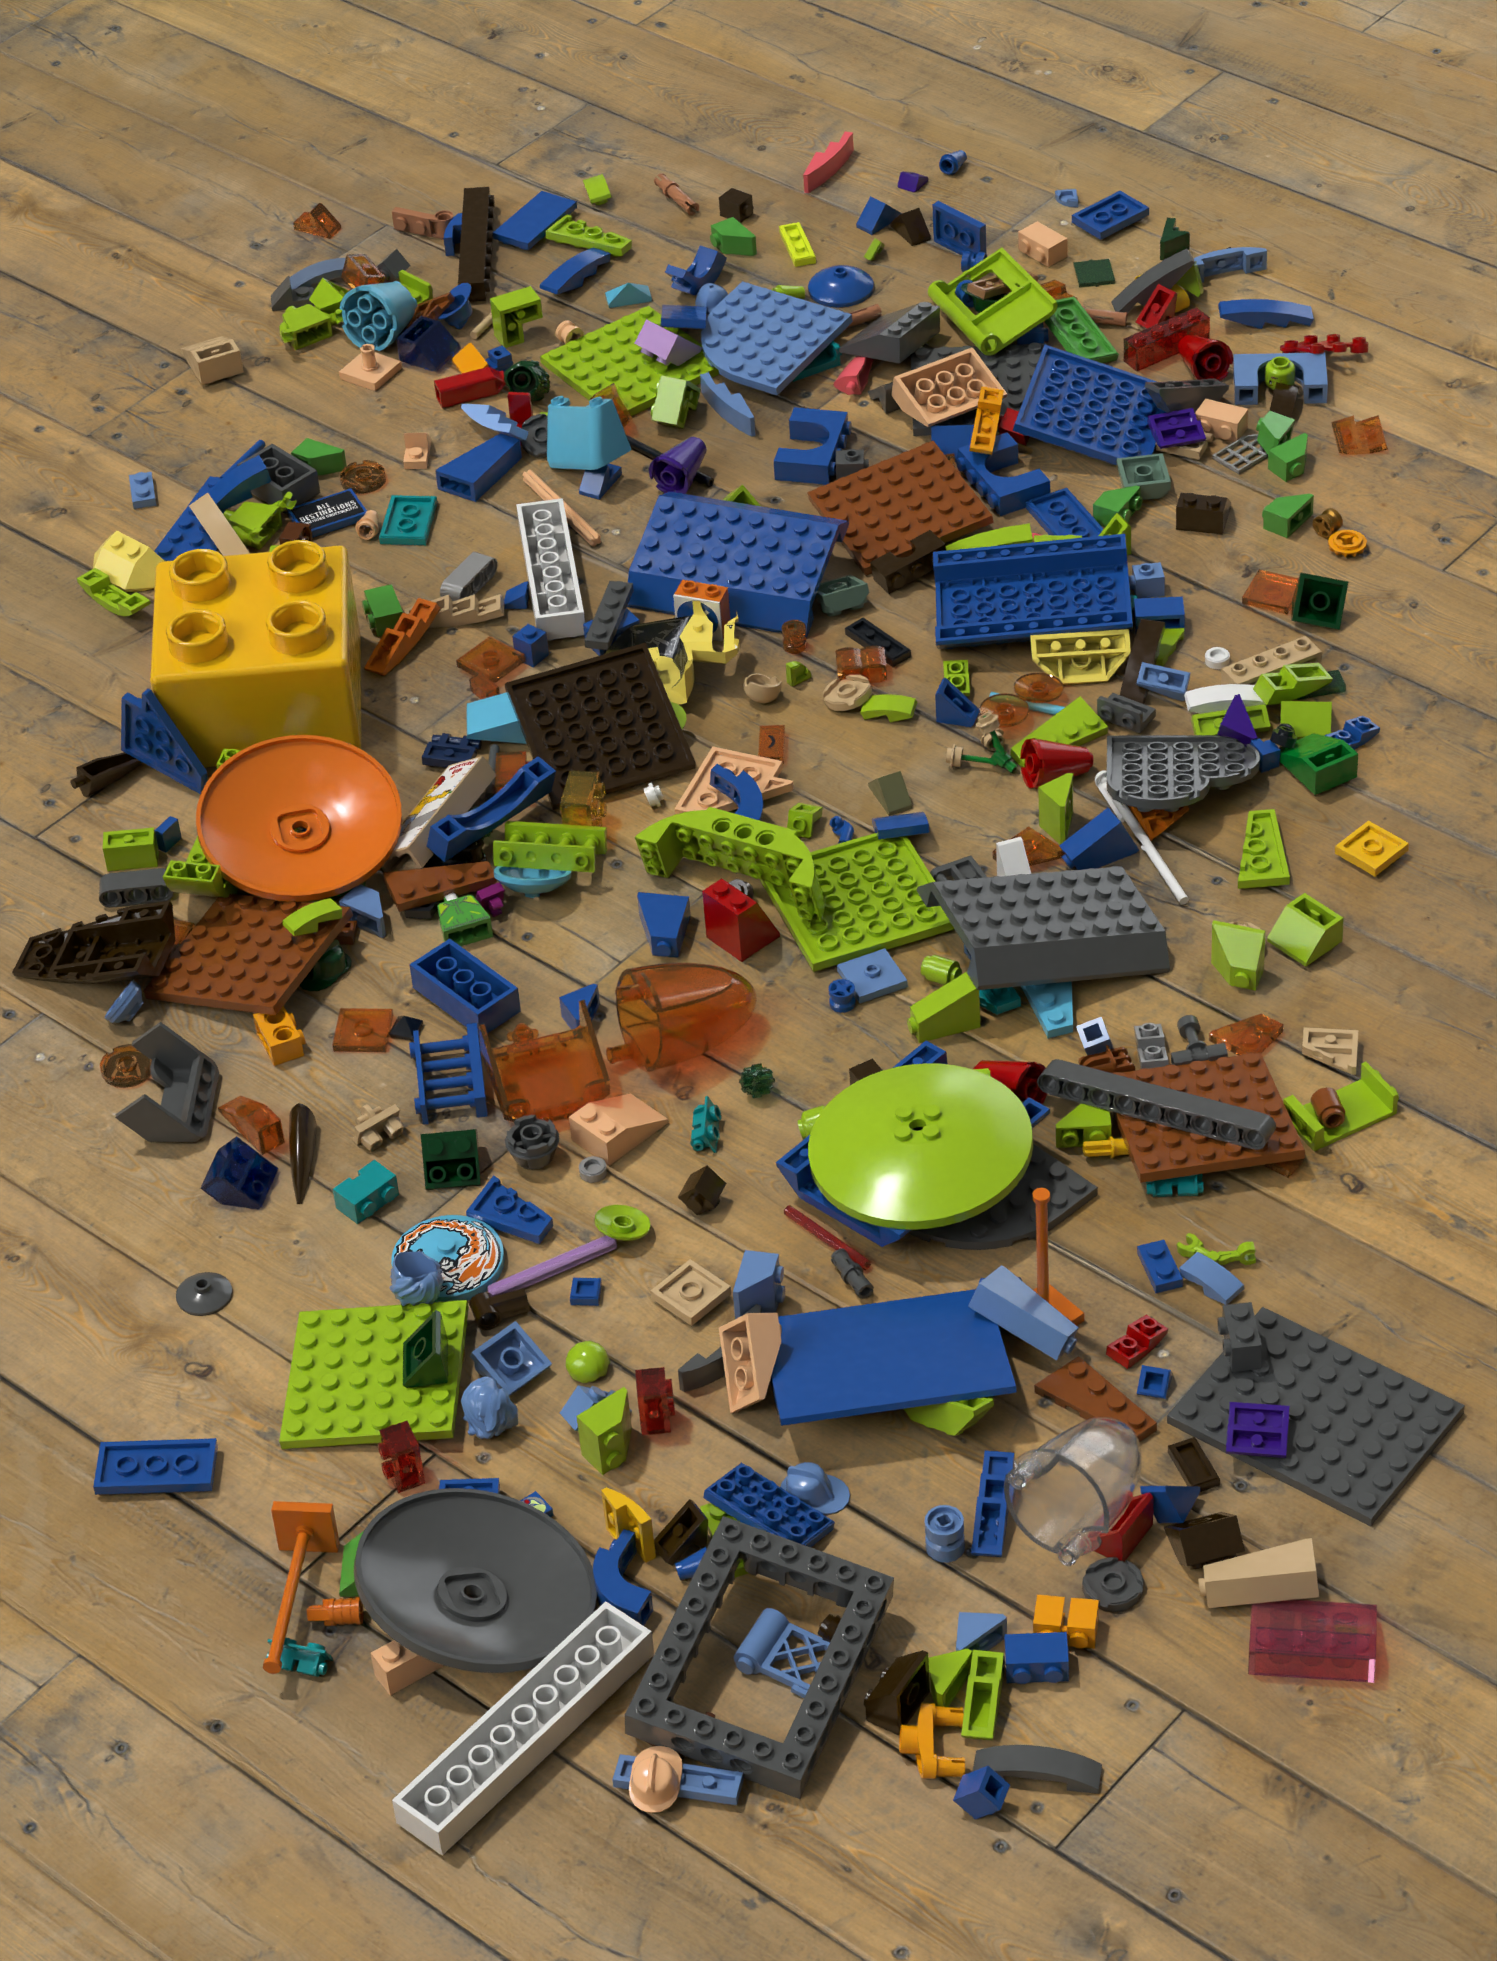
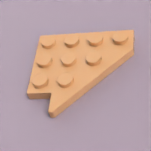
[675,746,794,814]

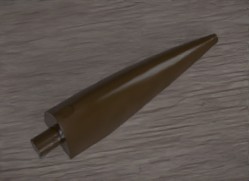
[70,752,143,797]
[289,1103,317,1204]

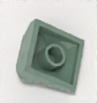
[1116,453,1171,500]
[815,575,869,616]

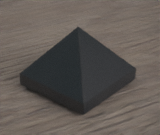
[389,1016,423,1041]

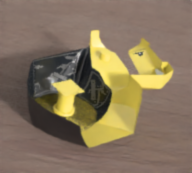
[605,601,740,705]

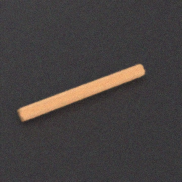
[522,470,601,547]

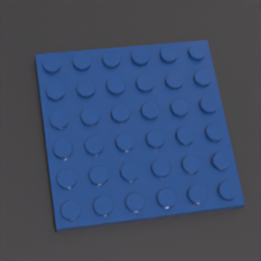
[1013,344,1166,465]

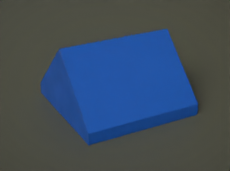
[931,425,974,462]

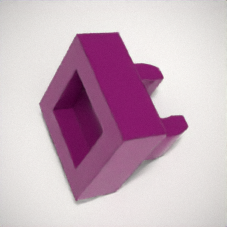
[476,882,505,917]

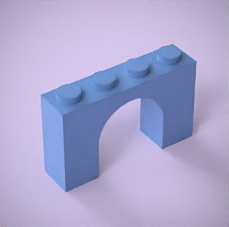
[1233,352,1328,405]

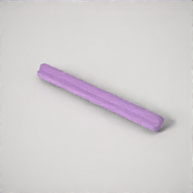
[487,1235,617,1296]

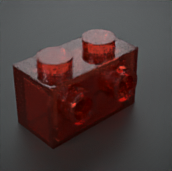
[635,1367,675,1435]
[377,1421,426,1493]

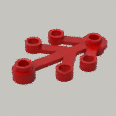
[1280,334,1369,354]

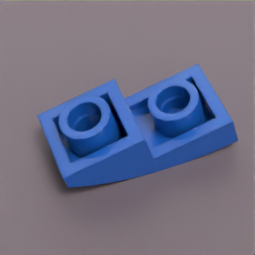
[1325,716,1380,750]

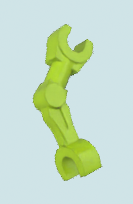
[1177,1233,1256,1265]

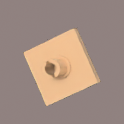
[339,344,402,391]

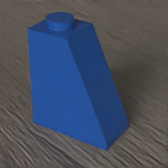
[1059,808,1139,870]
[637,892,691,958]

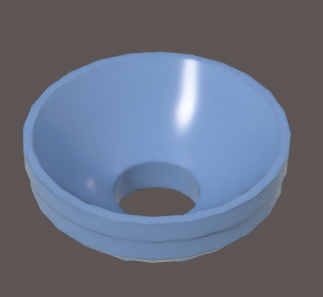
[104,980,144,1023]

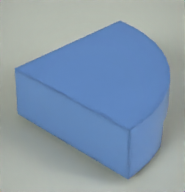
[1055,189,1078,207]

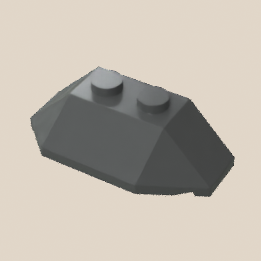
[1145,378,1229,412]

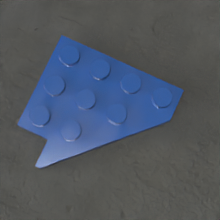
[121,688,207,795]

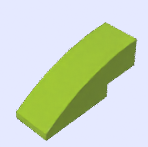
[1253,663,1333,705]
[961,1650,1005,1740]

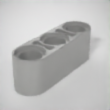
[440,552,498,601]

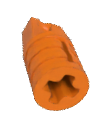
[307,1597,364,1626]

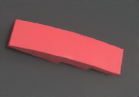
[803,132,854,193]

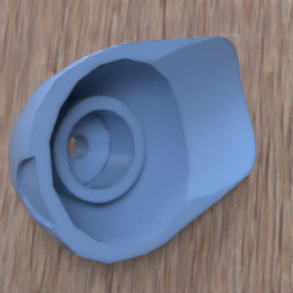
[695,283,728,314]

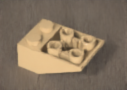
[180,336,244,385]

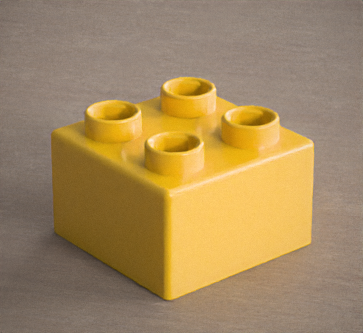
[150,540,362,768]

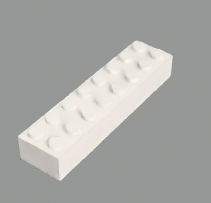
[516,498,585,641]

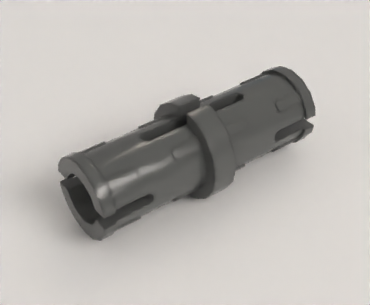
[831,1249,874,1299]

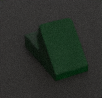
[1160,217,1190,260]

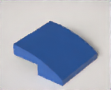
[872,812,929,839]

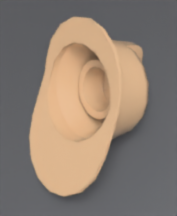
[629,1746,683,1813]

